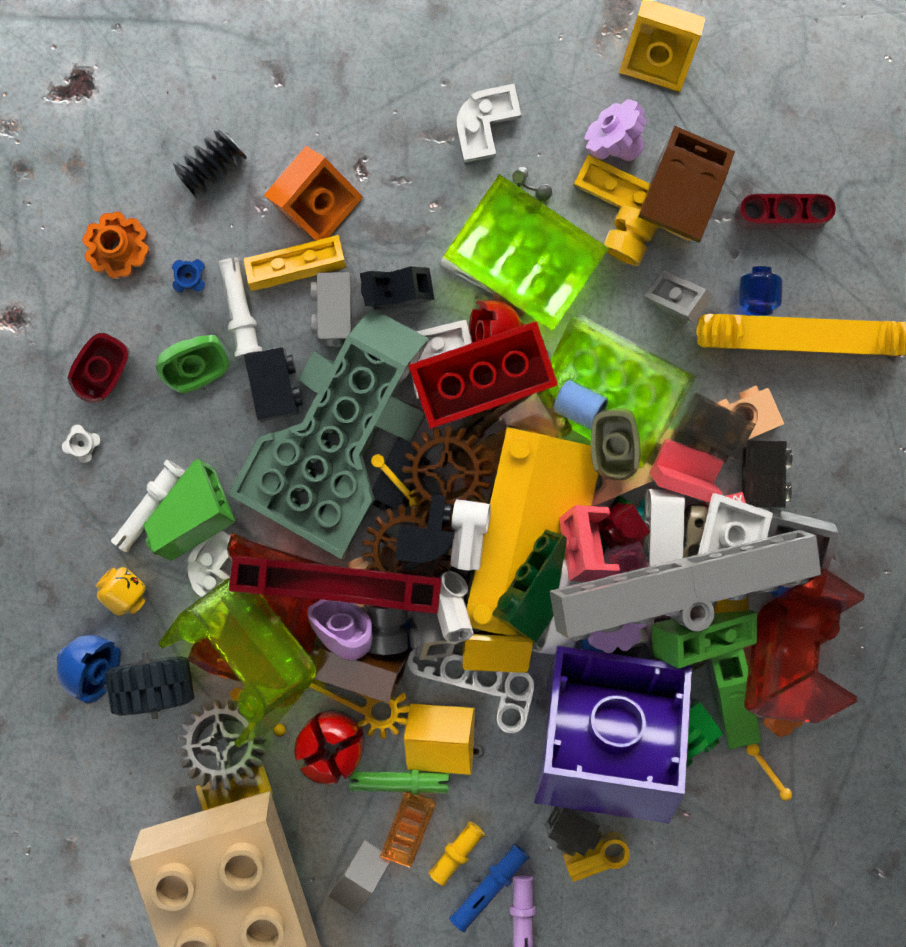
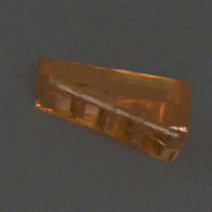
[380,792,435,868]

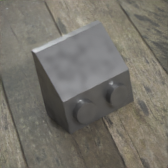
[767,508,839,596]

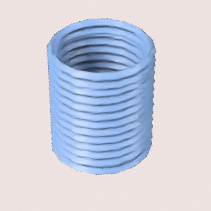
[554,380,608,430]

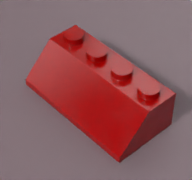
[408,321,558,429]

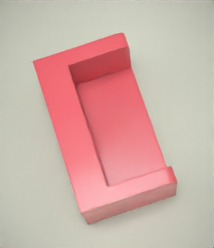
[559,505,620,582]

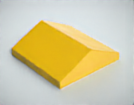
[404,703,475,775]

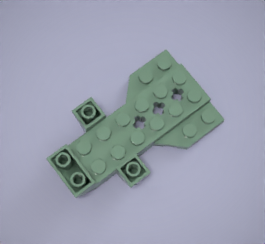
[228,308,430,559]

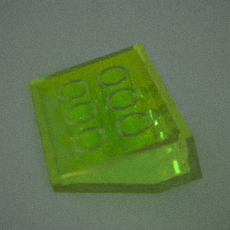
[443,174,609,331]
[528,315,696,468]

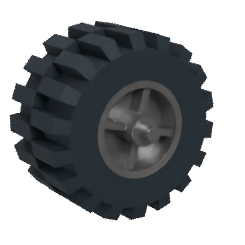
[105,652,195,719]

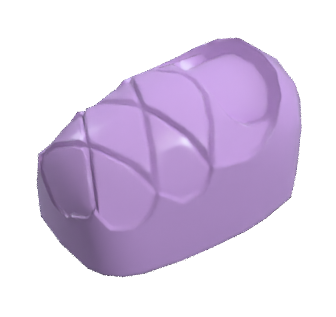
[307,600,373,661]

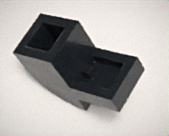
[360,266,435,310]
[395,494,455,563]

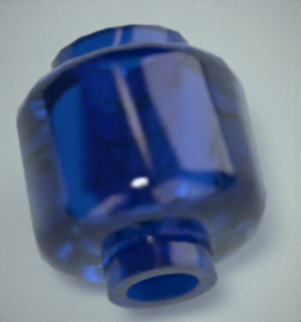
[739,266,783,315]

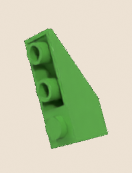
[707,648,761,750]

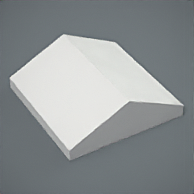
[698,493,773,555]

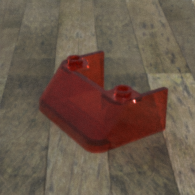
[744,568,865,724]

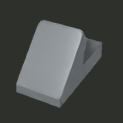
[644,270,713,325]

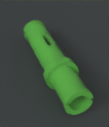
[349,770,449,795]

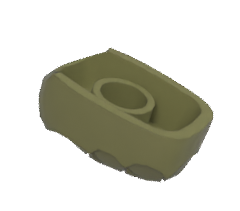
[591,408,641,480]

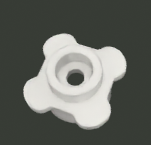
[62,425,101,463]

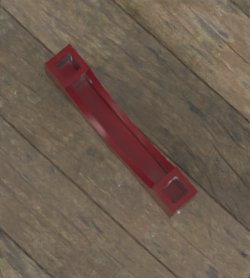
[229,555,441,614]

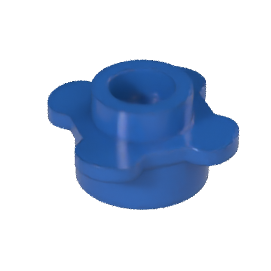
[172,259,205,292]

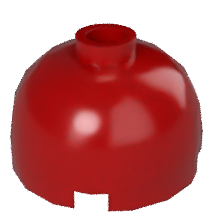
[469,300,525,343]

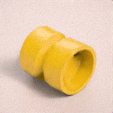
[601,205,659,266]

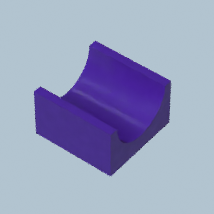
[534,646,692,824]

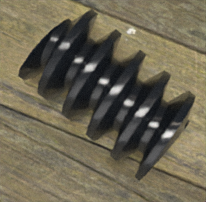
[173,129,247,199]

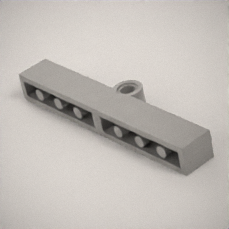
[550,530,821,641]

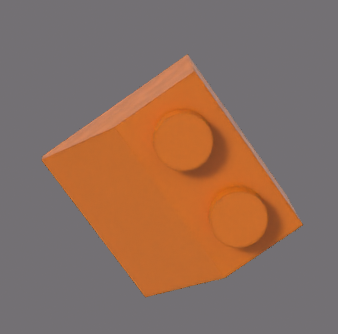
[264,146,363,241]

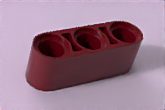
[735,194,836,229]

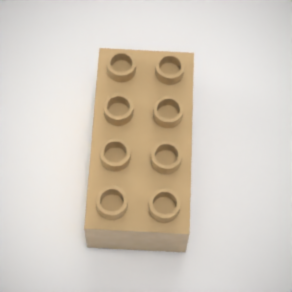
[129,791,321,947]

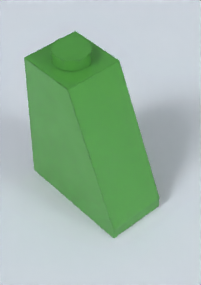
[144,458,236,561]

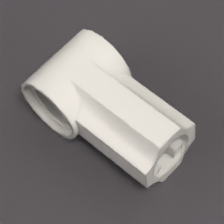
[450,499,491,570]
[437,571,474,644]

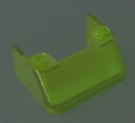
[158,578,316,747]

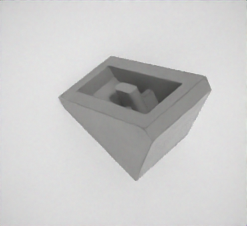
[329,840,392,914]

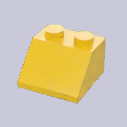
[619,0,705,92]

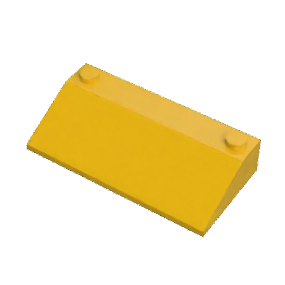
[466,426,599,636]

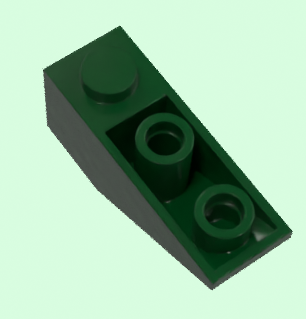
[492,530,567,643]

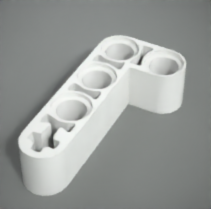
[408,648,534,733]

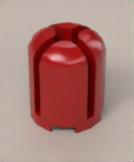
[294,710,366,785]

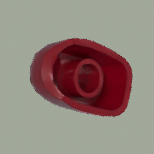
[67,333,130,403]

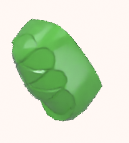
[155,335,229,394]

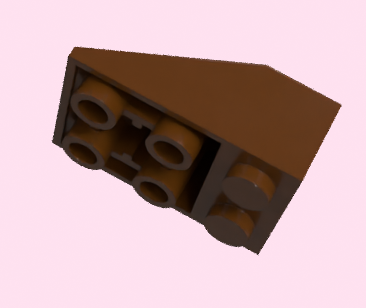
[638,125,735,243]

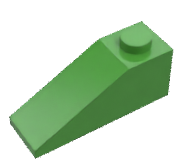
[652,610,757,669]

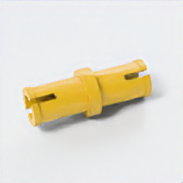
[428,821,486,886]

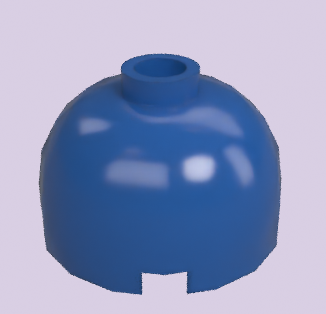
[57,635,121,704]

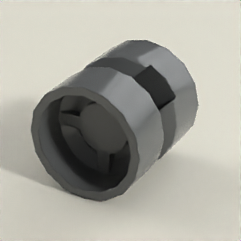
[364,604,408,655]

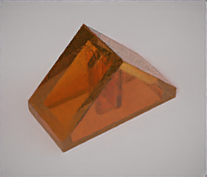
[498,389,572,439]

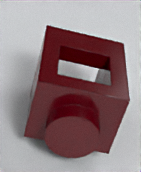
[598,503,650,549]

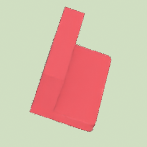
[649,439,724,503]

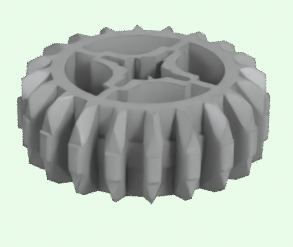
[177,700,267,790]

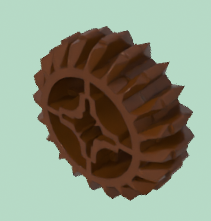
[402,426,493,511]
[362,505,452,577]

